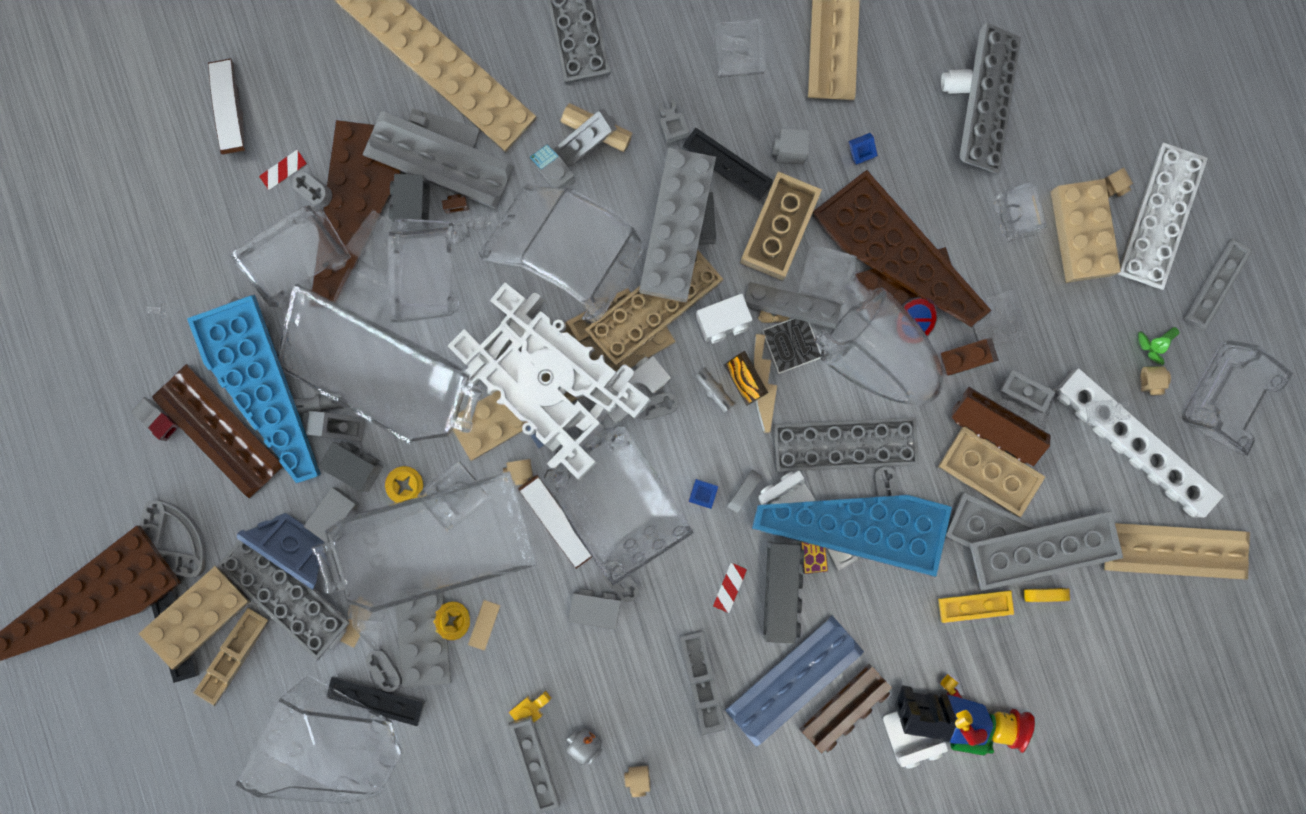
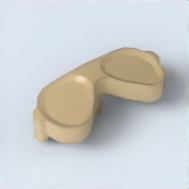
[758,311,789,323]

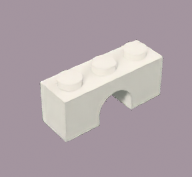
[607,356,671,424]

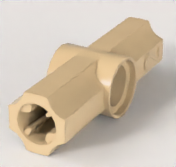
[560,103,633,152]

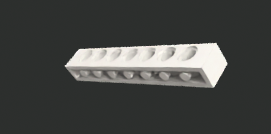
[1054,368,1223,518]

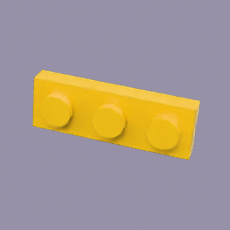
[938,590,1014,623]

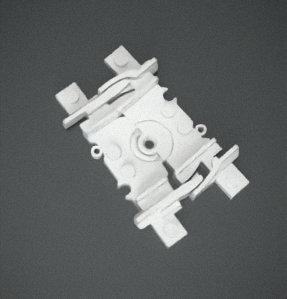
[448,283,651,480]

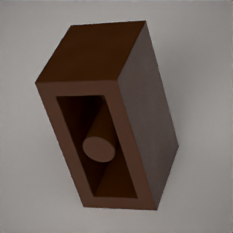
[940,338,999,376]

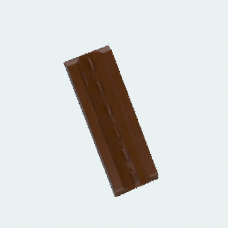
[152,364,283,499]

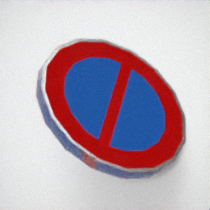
[895,296,937,343]

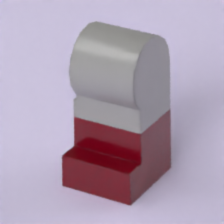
[131,397,179,441]

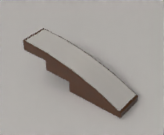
[208,58,245,155]
[518,475,595,569]

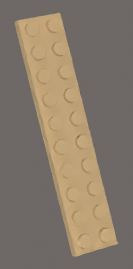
[334,0,537,153]
[447,327,676,461]

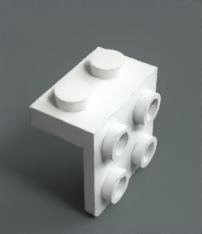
[758,471,816,540]
[883,711,948,769]

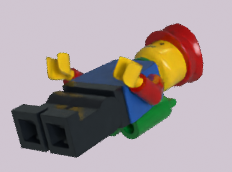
[895,674,1035,756]

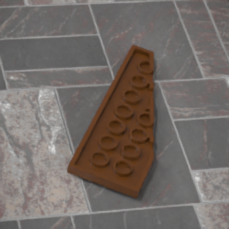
[310,120,402,309]
[812,170,992,327]
[0,526,181,661]

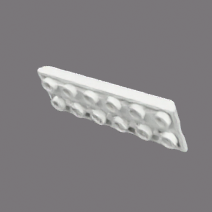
[1118,142,1208,290]

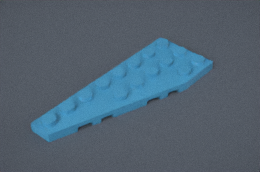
[187,295,321,483]
[752,495,952,577]

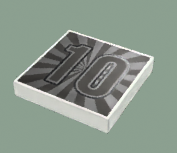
[761,318,823,374]

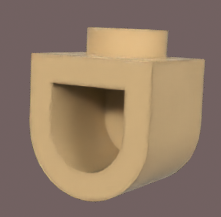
[1104,168,1133,198]
[1140,366,1171,396]
[503,459,533,485]
[624,765,651,797]

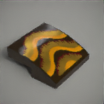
[724,351,768,406]

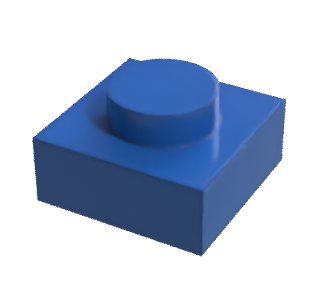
[849,133,878,165]
[689,479,718,509]

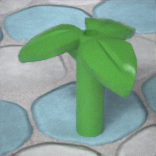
[1138,327,1180,365]

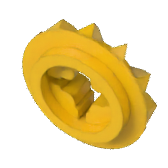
[385,466,424,504]
[433,602,470,640]

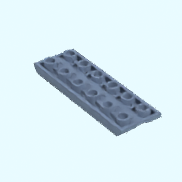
[725,615,864,747]

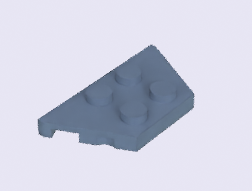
[237,513,324,590]

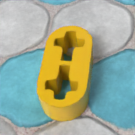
[1024,588,1070,602]

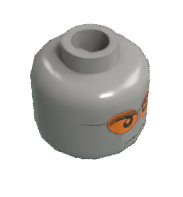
[566,728,602,765]

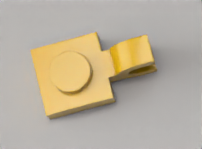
[508,691,552,722]

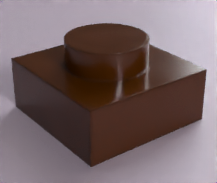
[442,194,469,214]

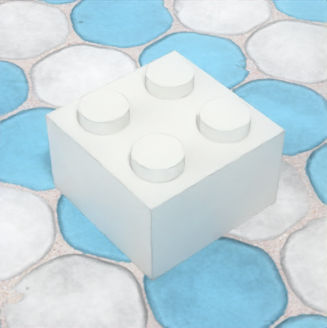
[695,293,752,344]

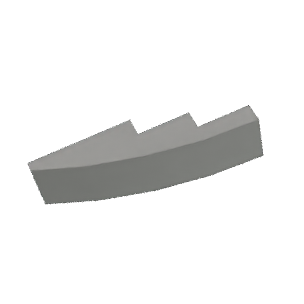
[680,631,726,735]

